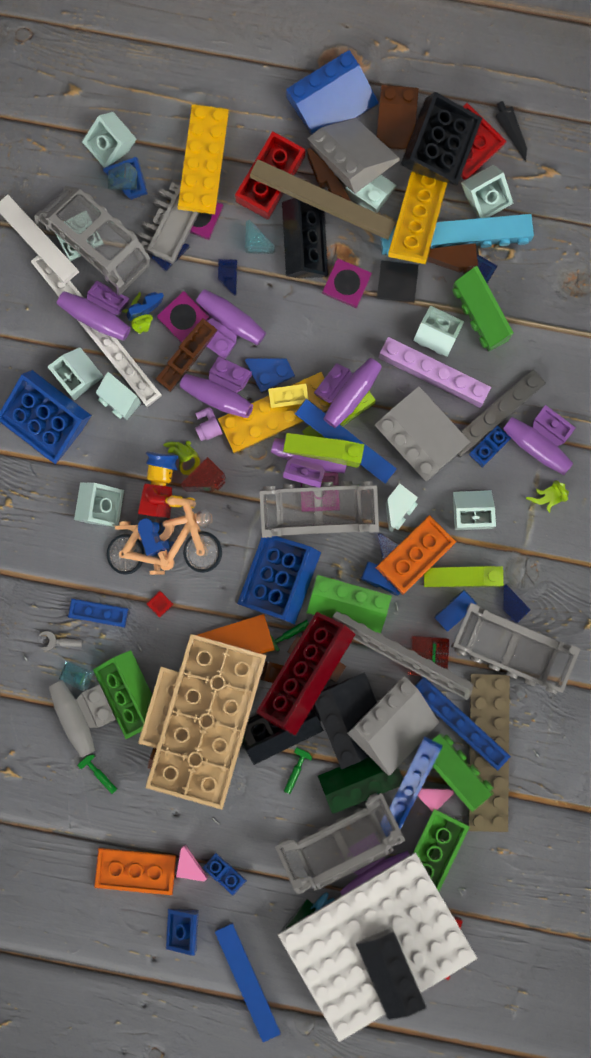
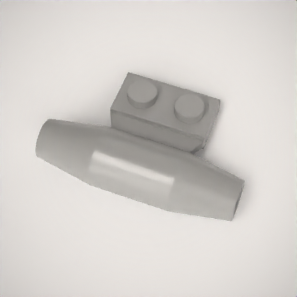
[49,680,116,758]

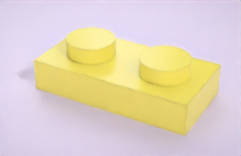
[268,384,309,408]

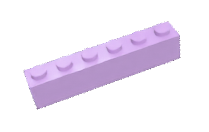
[379,337,491,408]

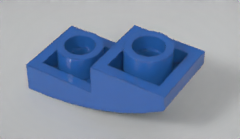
[127,292,164,321]
[469,425,511,468]
[361,562,400,596]
[434,590,477,632]
[203,853,247,895]

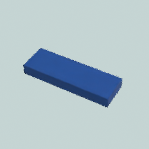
[68,598,129,627]

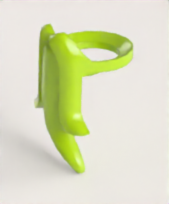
[122,292,153,334]
[163,441,200,475]
[526,480,569,513]

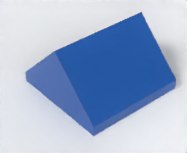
[166,909,199,956]

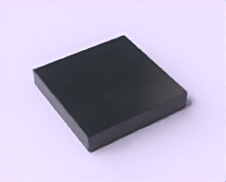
[377,260,419,303]

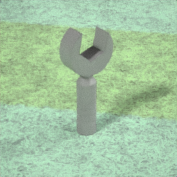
[38,631,83,651]

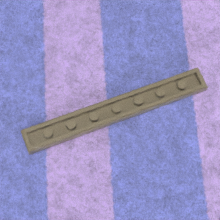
[250,159,396,240]

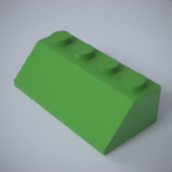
[452,266,514,352]
[307,575,392,633]
[93,650,153,739]
[432,734,494,812]
[412,809,470,892]

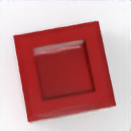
[146,591,174,618]

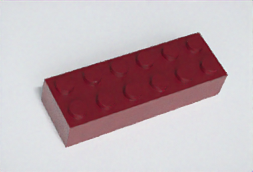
[256,612,356,736]

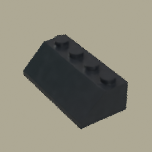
[282,198,328,279]
[242,707,324,765]
[356,927,427,1020]

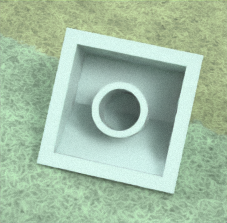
[82,112,137,168]
[461,164,514,218]
[345,175,397,213]
[413,305,464,357]
[96,372,141,420]
[74,482,124,527]

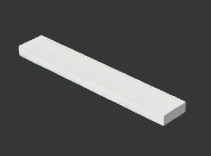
[0,195,79,284]

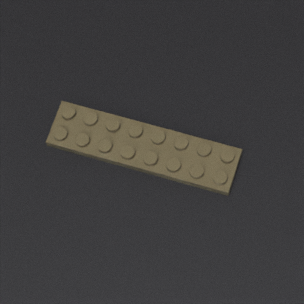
[468,674,510,832]

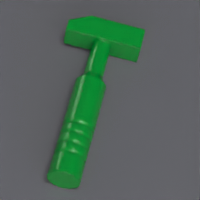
[270,620,309,652]
[284,747,313,794]
[77,754,117,794]

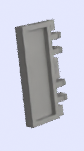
[136,182,199,264]

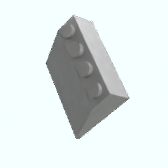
[307,118,400,194]
[375,386,471,482]
[347,676,439,776]

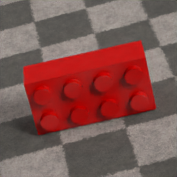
[235,131,305,220]

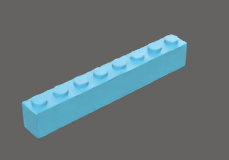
[380,214,534,256]

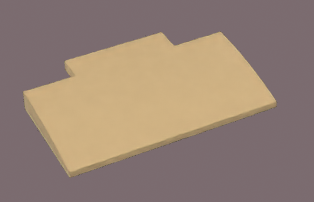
[138,634,266,810]

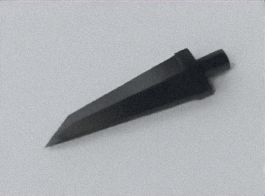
[495,101,527,162]

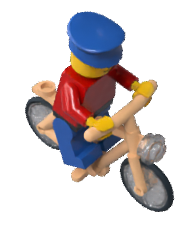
[107,452,222,575]

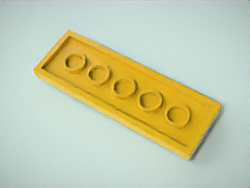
[178,104,229,214]
[388,171,448,264]
[218,372,332,454]

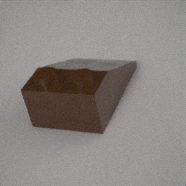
[376,85,419,150]

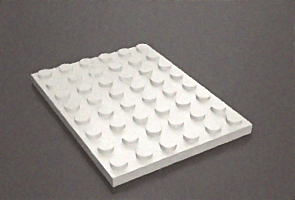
[278,852,477,1042]

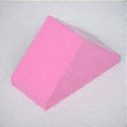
[418,788,454,812]
[176,845,208,882]

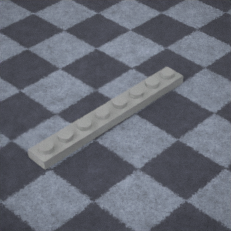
[332,611,473,700]

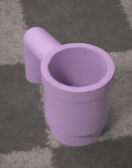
[195,407,223,441]

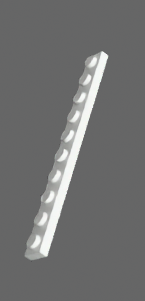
[31,256,162,407]

